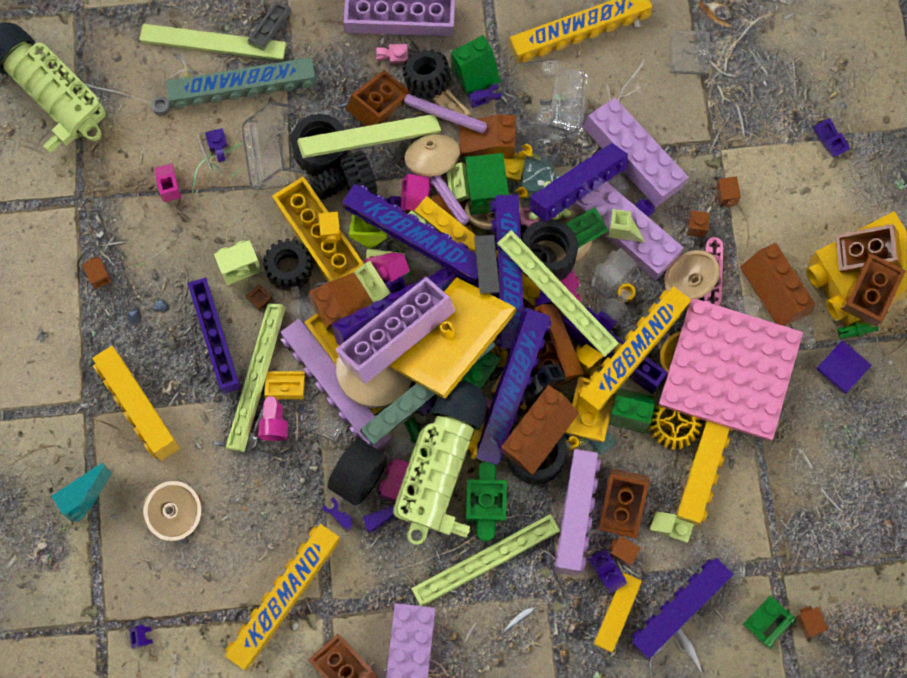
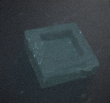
[590,430,617,455]

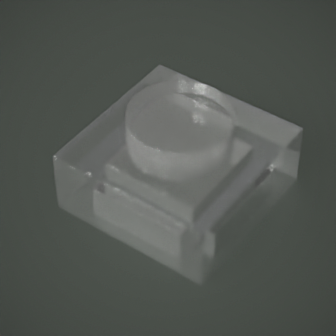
[318,417,344,442]

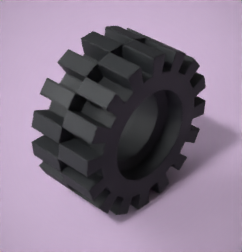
[310,168,347,199]

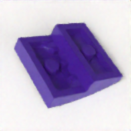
[816,340,872,394]

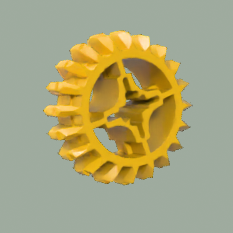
[649,405,702,450]

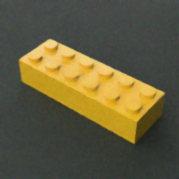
[272,176,364,282]
[92,346,180,461]

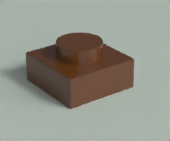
[245,284,273,311]

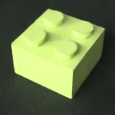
[214,240,262,286]

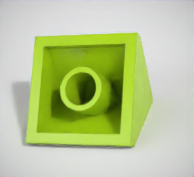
[349,214,387,249]

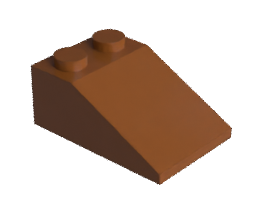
[345,70,410,126]
[459,114,516,159]
[835,224,903,272]
[840,253,906,326]
[308,273,373,330]
[598,468,650,539]
[308,633,378,678]

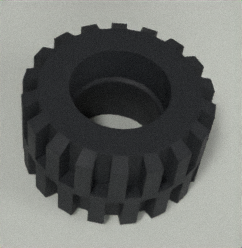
[403,49,451,99]
[340,151,378,196]
[263,239,313,291]

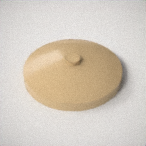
[336,356,412,408]

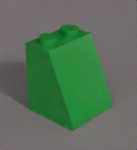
[451,35,501,99]
[465,153,509,215]
[608,388,655,434]

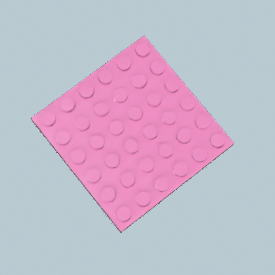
[658,299,803,441]

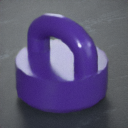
[635,198,655,217]

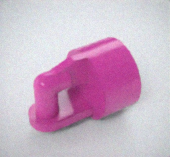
[258,396,288,441]

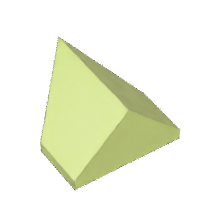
[608,209,646,243]

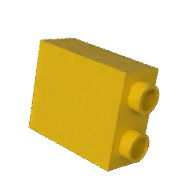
[806,211,907,326]

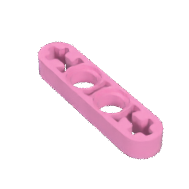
[703,237,723,306]

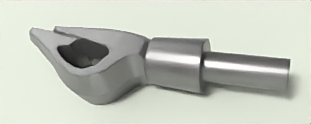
[245,409,263,454]

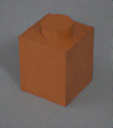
[716,176,741,207]
[686,210,710,238]
[82,257,112,289]
[608,536,641,568]
[796,605,828,639]

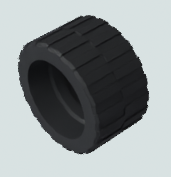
[291,113,349,176]
[521,219,578,281]
[507,436,567,485]
[327,439,388,506]

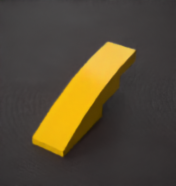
[593,573,642,653]

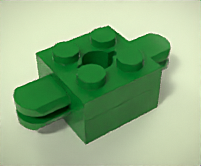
[466,462,507,542]

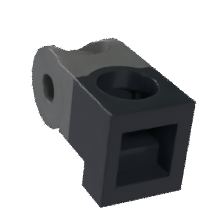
[529,363,566,397]

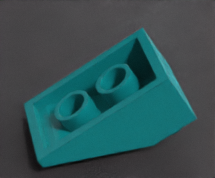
[51,463,112,522]

